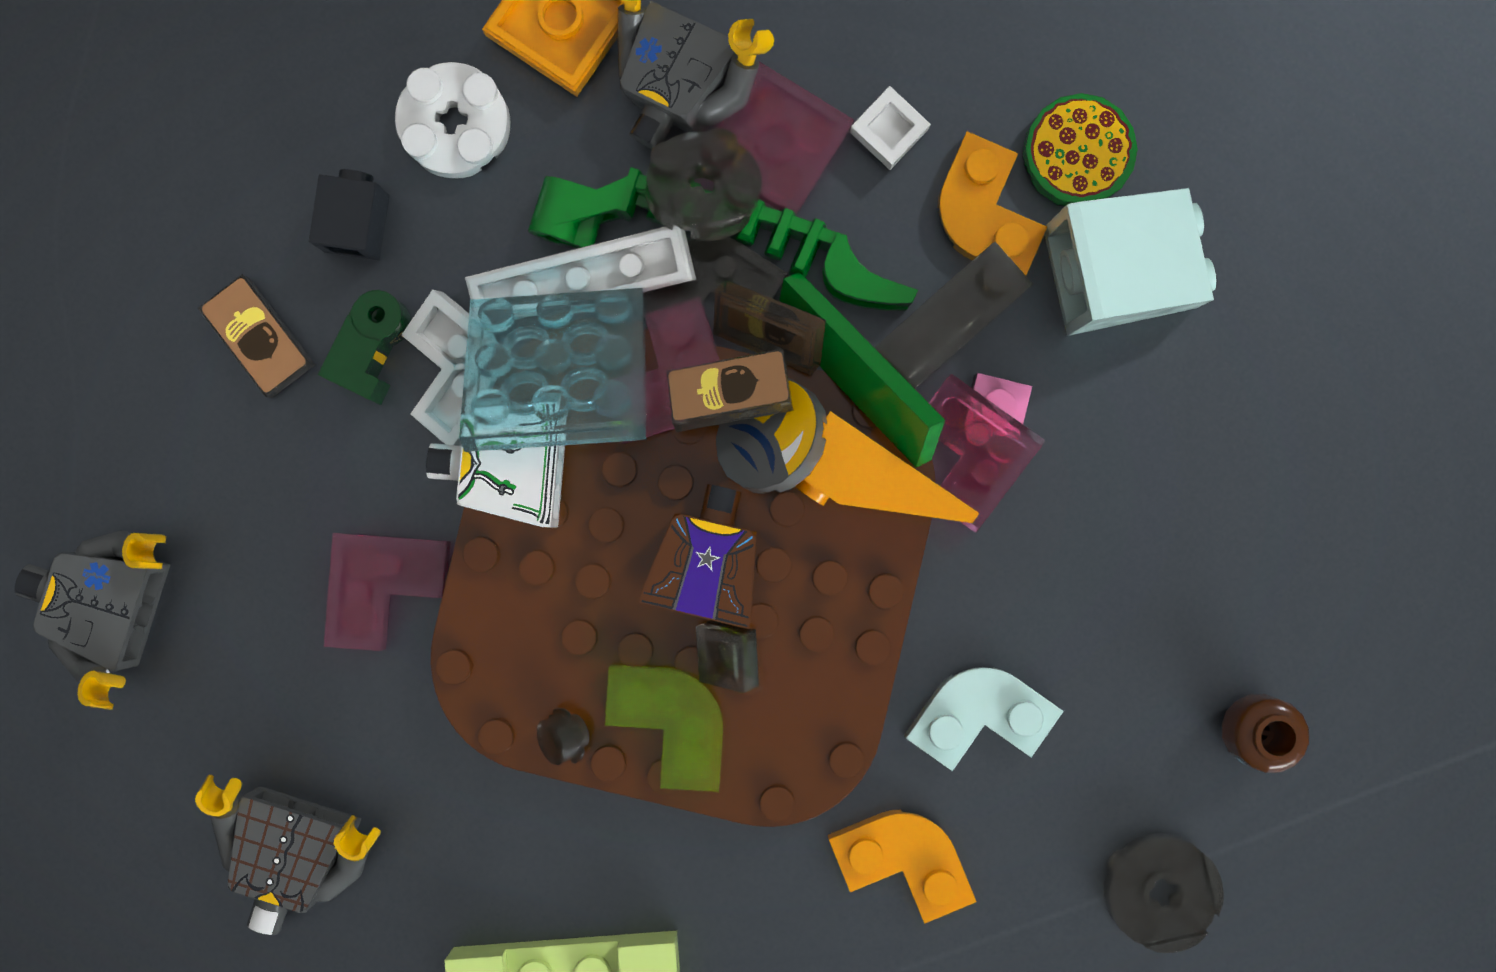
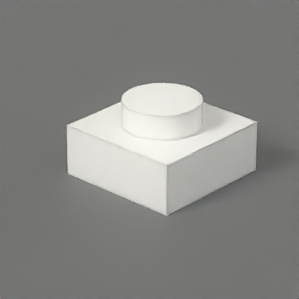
[850,86,931,170]

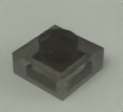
[696,620,759,693]

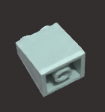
[1044,188,1216,336]

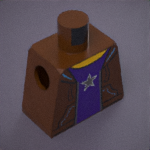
[638,484,757,629]

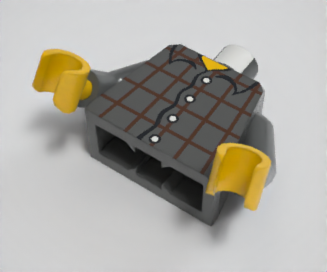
[195,774,381,935]

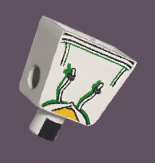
[426,413,568,528]

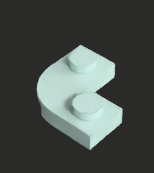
[904,667,1064,771]

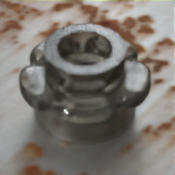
[537,708,589,765]

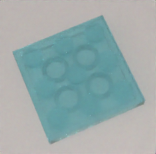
[459,288,646,452]

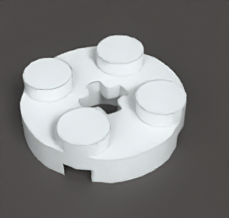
[395,62,511,179]

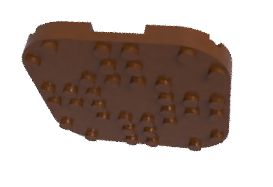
[431,321,936,827]

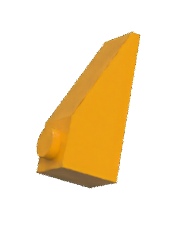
[795,411,979,523]

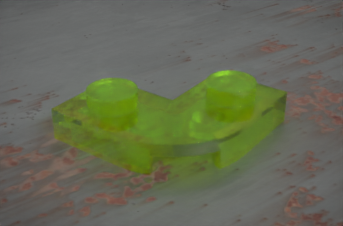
[605,665,723,792]

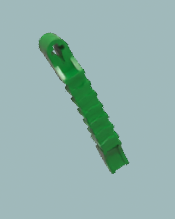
[528,167,918,311]

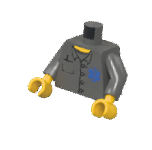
[617,0,774,151]
[15,530,171,710]

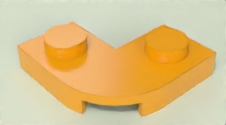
[937,131,1047,281]
[828,810,977,924]

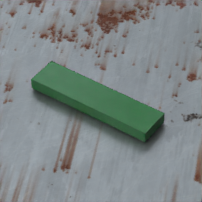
[779,272,945,468]

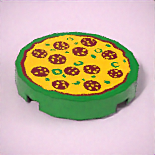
[1022,93,1138,206]

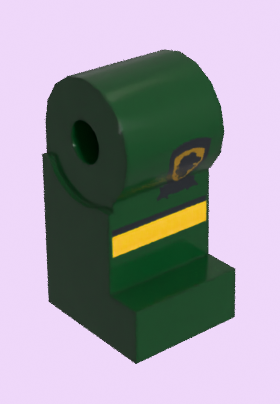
[318,290,411,405]

